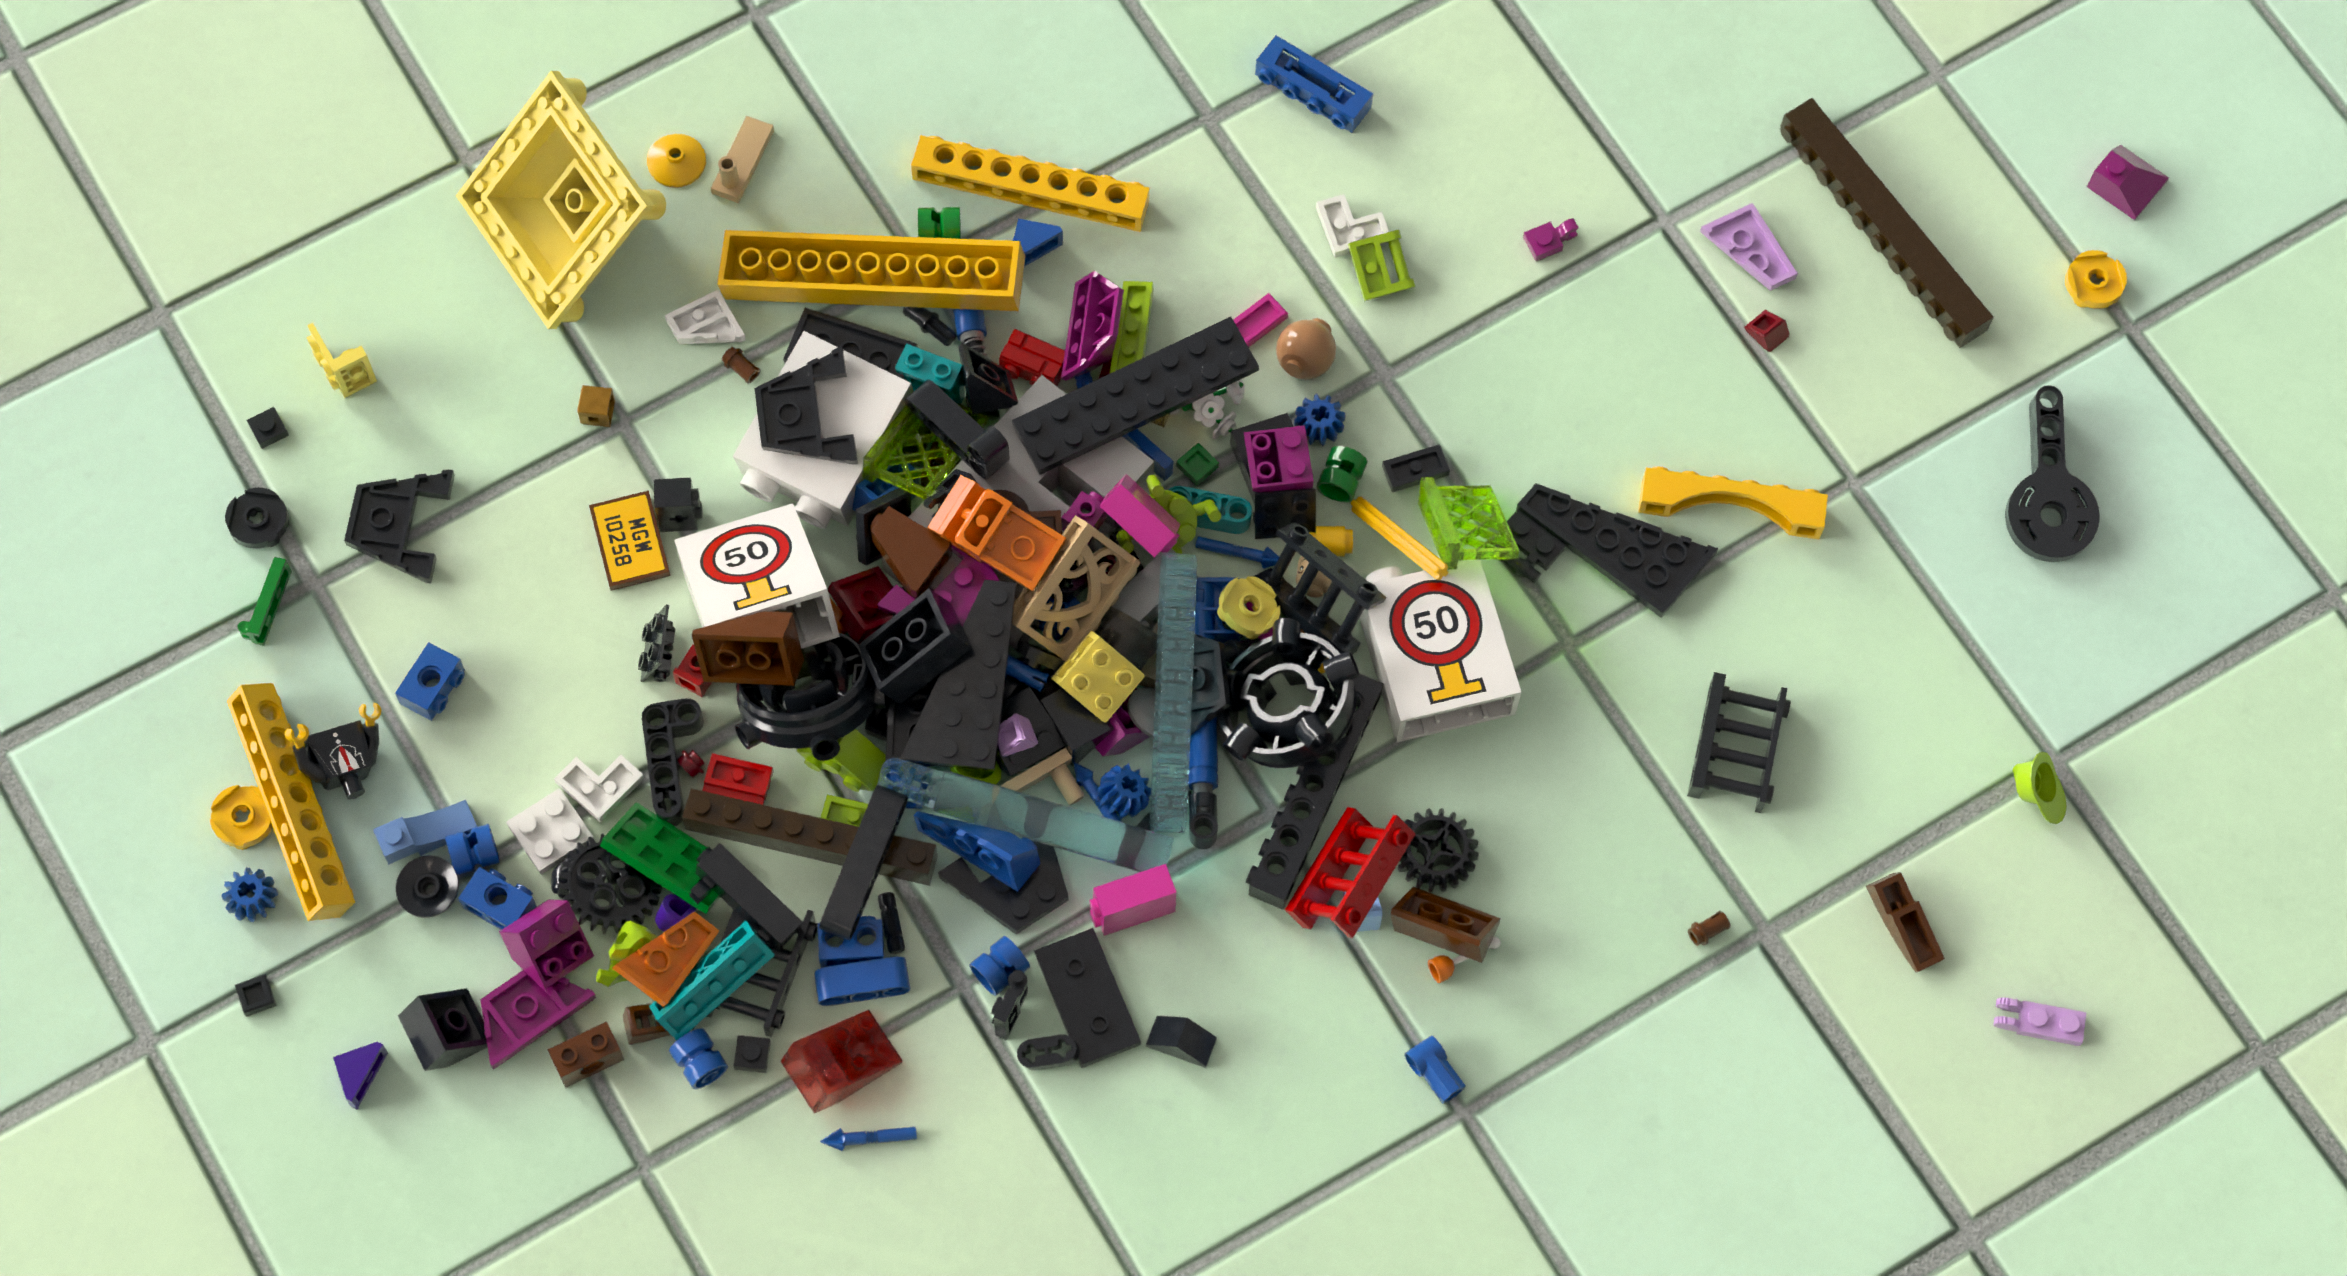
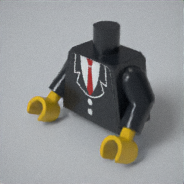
[285,703,382,799]

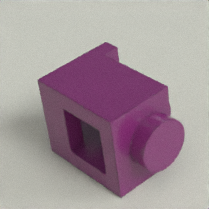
[1061,491,1108,545]

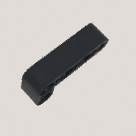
[904,379,1010,480]
[641,698,704,826]

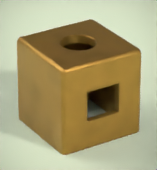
[577,385,615,427]

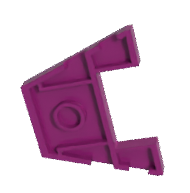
[878,545,1000,626]

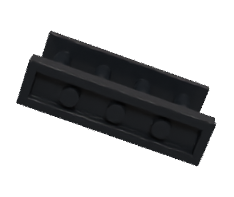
[1253,522,1387,654]
[1687,672,1791,813]
[707,910,818,1037]

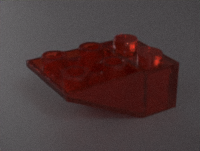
[780,1009,903,1114]

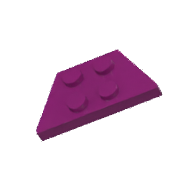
[480,970,596,1070]

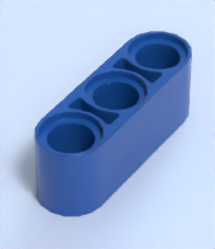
[814,957,910,1006]

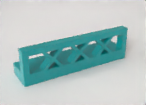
[649,921,775,1041]

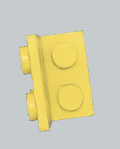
[306,323,377,398]
[1051,630,1145,723]

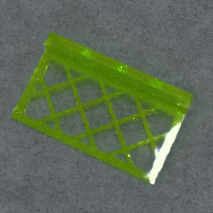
[862,402,988,500]
[1418,477,1519,570]

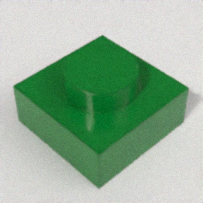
[1176,442,1219,486]

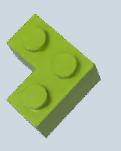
[797,729,888,792]

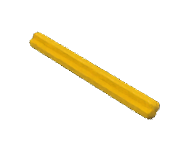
[1350,496,1449,580]

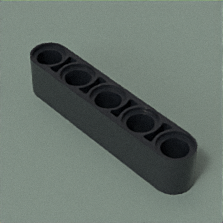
[819,785,908,941]

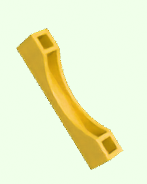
[1638,466,1828,540]

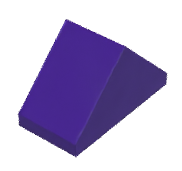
[333,1042,388,1110]

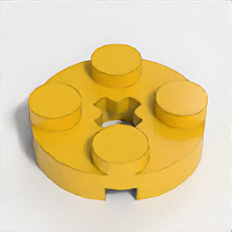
[2065,250,2127,309]
[210,785,273,850]

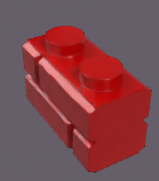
[999,329,1065,386]

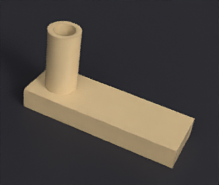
[711,116,774,203]
[983,747,1085,811]

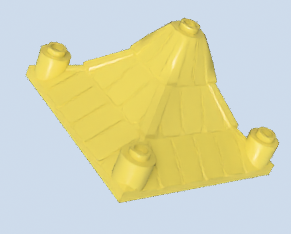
[456,71,666,329]

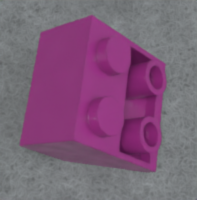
[1244,425,1314,492]
[499,899,594,989]

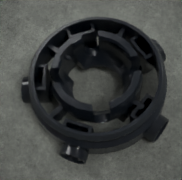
[1217,618,1360,768]
[735,633,889,761]

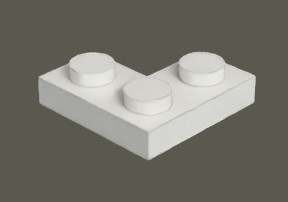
[1316,194,1389,258]
[554,755,645,823]

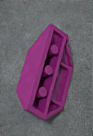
[1061,271,1124,381]

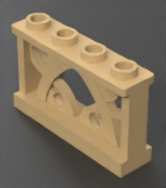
[1012,515,1140,661]

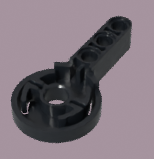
[2005,385,2100,562]

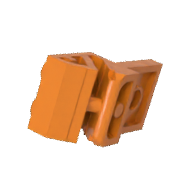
[927,475,1067,592]

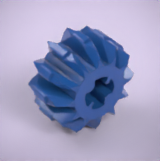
[1294,393,1346,446]
[1097,763,1153,819]
[222,867,278,923]

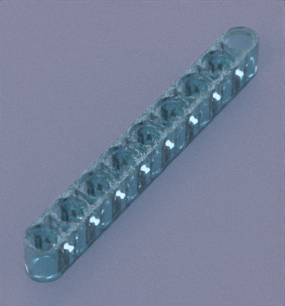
[1150,552,1197,833]

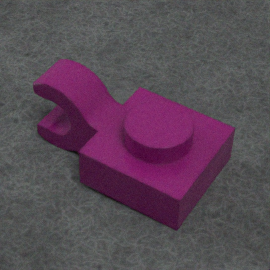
[1523,218,1579,262]

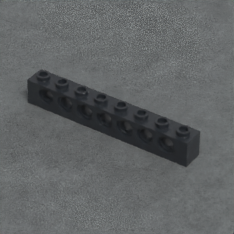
[1246,674,1384,910]

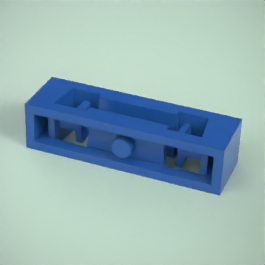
[1255,35,1373,133]

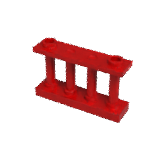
[1285,807,1415,938]

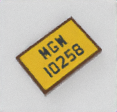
[589,490,671,591]

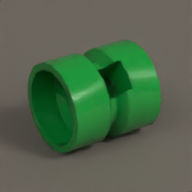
[918,207,961,239]
[1316,446,1368,503]

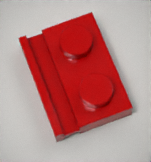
[702,753,774,805]

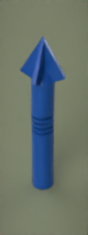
[1195,536,1279,569]
[1074,763,1130,841]
[820,1126,917,1151]

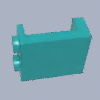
[895,344,965,406]

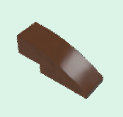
[1866,872,1945,972]

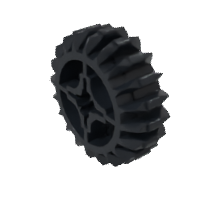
[1398,808,1479,893]

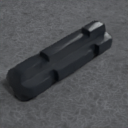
[878,892,905,954]

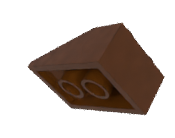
[691,611,804,686]

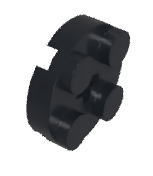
[225,487,289,549]

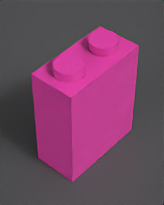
[1100,474,1181,558]
[1089,864,1177,936]

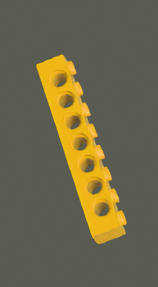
[911,135,1150,232]
[227,683,355,921]

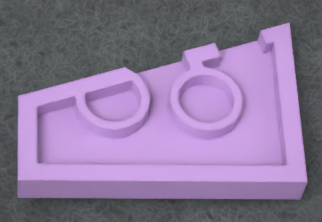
[1700,203,1798,291]

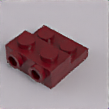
[827,566,893,644]

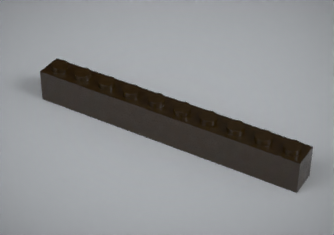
[1780,98,1994,348]

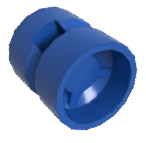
[445,824,500,875]
[969,936,1030,996]
[669,1028,728,1090]

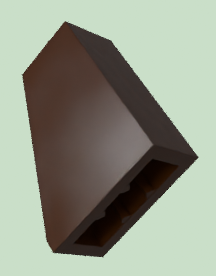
[870,506,952,599]

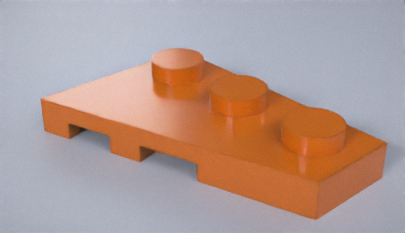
[612,911,720,1007]

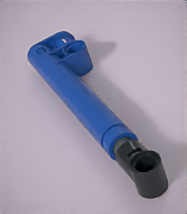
[1184,577,1243,849]

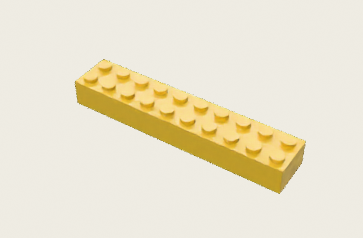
[717,230,1025,311]

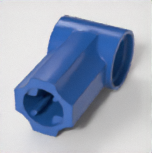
[1404,1035,1466,1104]

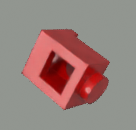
[673,644,712,697]

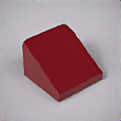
[1744,310,1790,352]

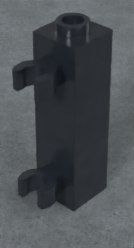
[689,843,803,952]

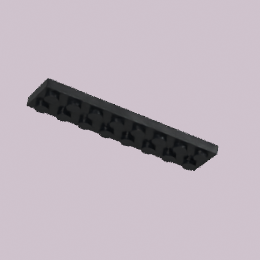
[1012,316,1259,475]

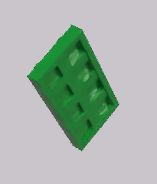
[600,802,721,914]

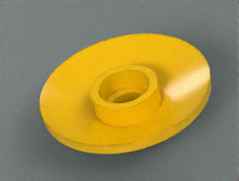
[647,134,706,187]

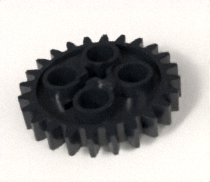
[558,833,662,934]

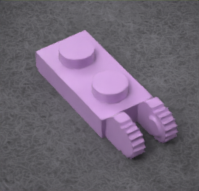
[1993,997,2086,1046]

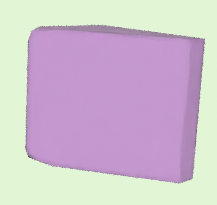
[998,713,1038,757]

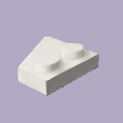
[665,290,746,344]

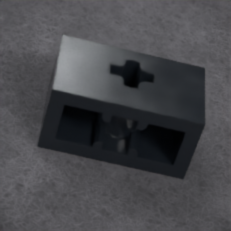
[654,477,703,532]

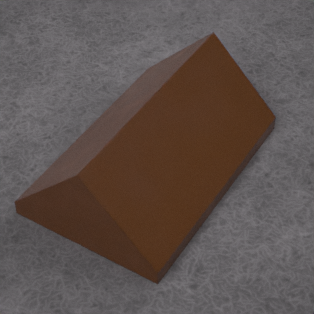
[1390,887,1501,963]

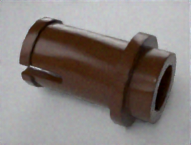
[722,347,761,384]
[1688,911,1731,946]

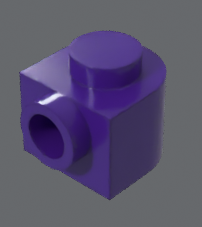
[655,894,697,932]

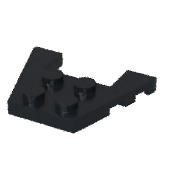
[754,347,858,465]
[344,469,455,584]
[938,806,1069,934]

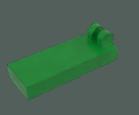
[237,557,292,646]

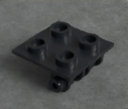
[1253,488,1316,539]
[638,604,676,682]

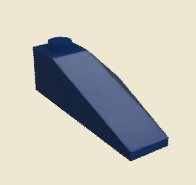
[914,811,1041,891]

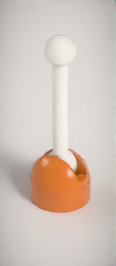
[1428,936,1501,983]

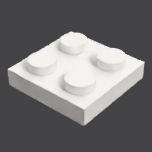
[506,788,594,875]

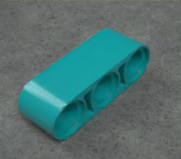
[1168,486,1252,534]

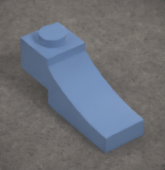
[373,800,477,865]

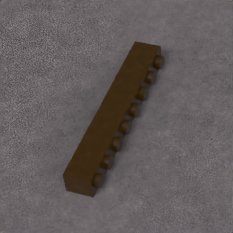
[682,788,938,886]

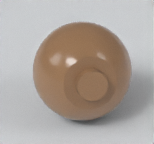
[1276,318,1336,380]

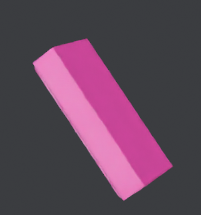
[1233,293,1288,347]

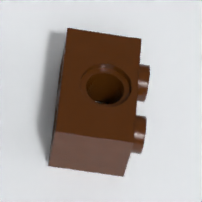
[548,1021,624,1088]

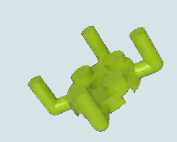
[1116,475,1221,565]

